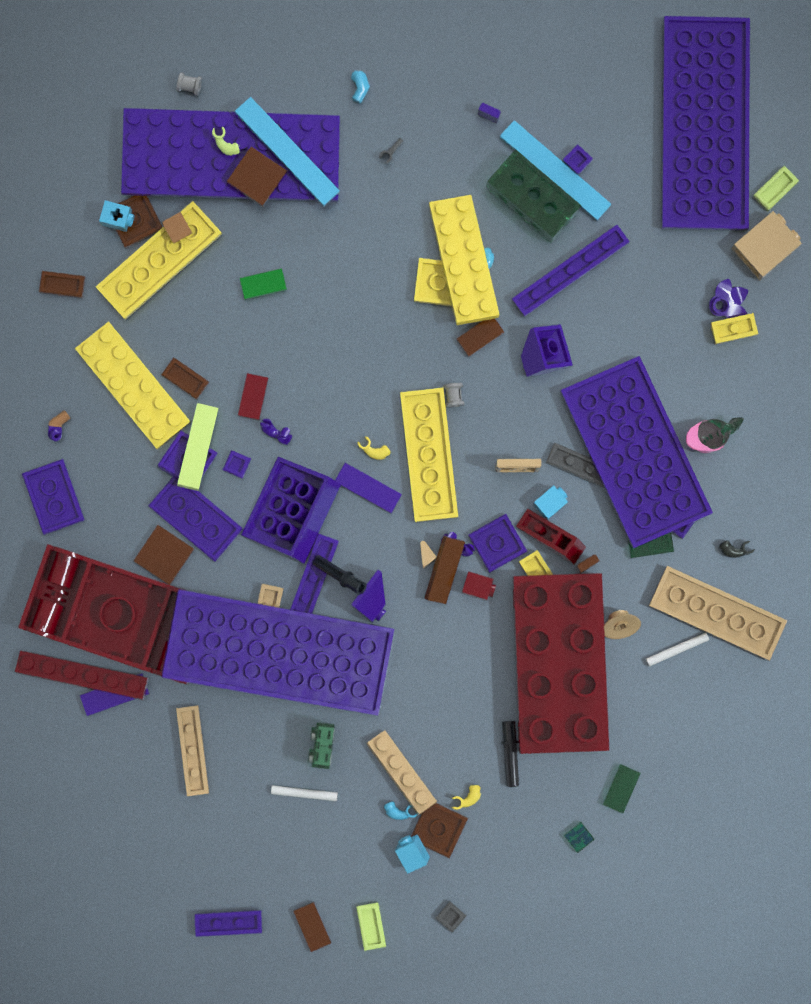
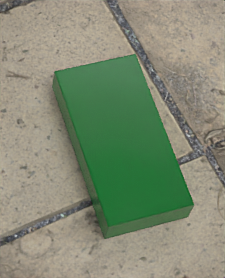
[240,268,287,300]

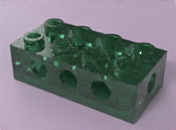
[486,149,581,243]

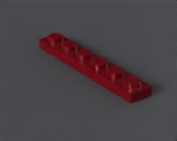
[15,651,149,701]

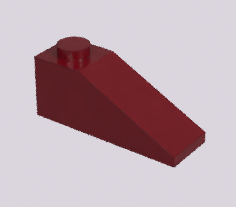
[516,509,586,565]

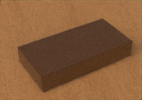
[39,271,86,299]
[456,318,504,357]
[161,357,210,400]
[574,554,600,574]
[293,902,332,952]

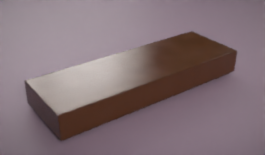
[424,536,465,604]

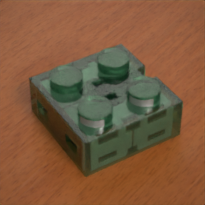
[308,723,335,769]

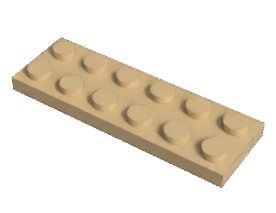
[649,566,787,661]

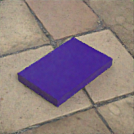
[22,459,85,535]

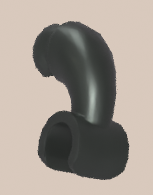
[719,540,755,558]

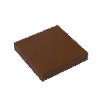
[227,147,287,207]
[113,195,163,249]
[134,525,195,585]
[411,803,468,858]

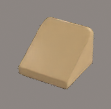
[420,541,436,569]

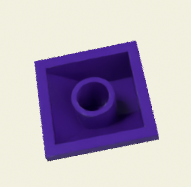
[521,324,573,377]
[351,570,386,623]

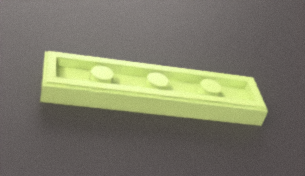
[177,403,218,491]

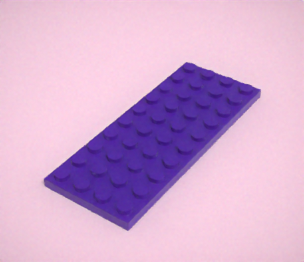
[662,16,750,231]
[121,108,340,202]
[161,589,395,716]

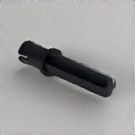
[312,555,367,595]
[501,721,519,787]

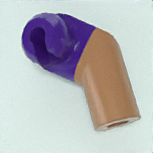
[48,410,71,441]

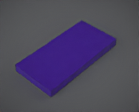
[148,477,243,562]

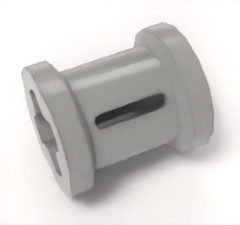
[177,72,202,96]
[443,383,465,407]

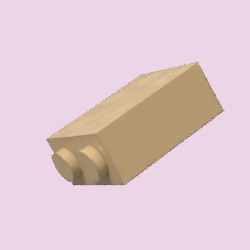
[731,211,802,280]

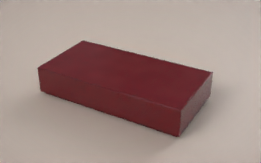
[238,373,269,421]

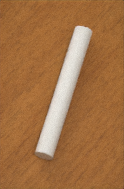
[646,632,709,667]
[271,785,338,801]

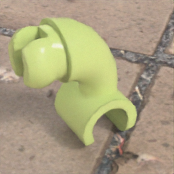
[212,127,239,156]

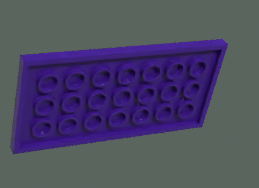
[560,356,713,549]

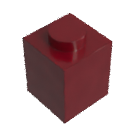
[461,571,496,601]

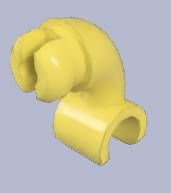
[357,436,391,460]
[451,785,481,810]

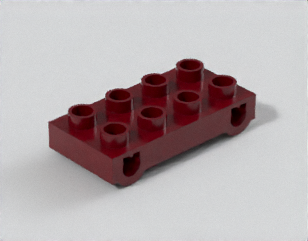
[18,544,189,685]
[512,573,609,754]

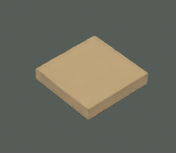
[495,459,541,473]

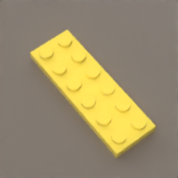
[429,195,500,325]
[96,201,222,320]
[75,322,191,450]
[400,388,458,522]

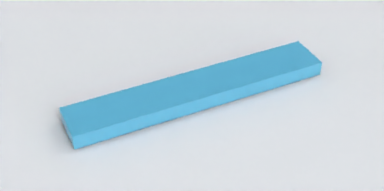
[235,97,340,207]
[500,120,611,221]

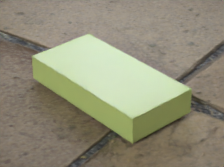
[753,166,799,211]
[356,902,386,951]

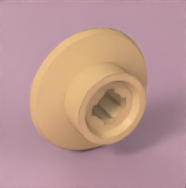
[604,610,641,639]

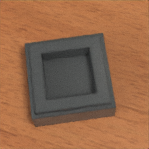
[436,901,467,933]

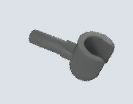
[379,138,403,164]

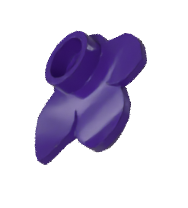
[709,279,748,319]

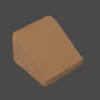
[162,212,192,244]

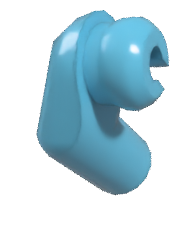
[351,71,370,104]

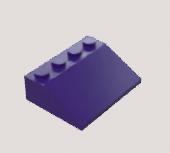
[241,457,341,563]

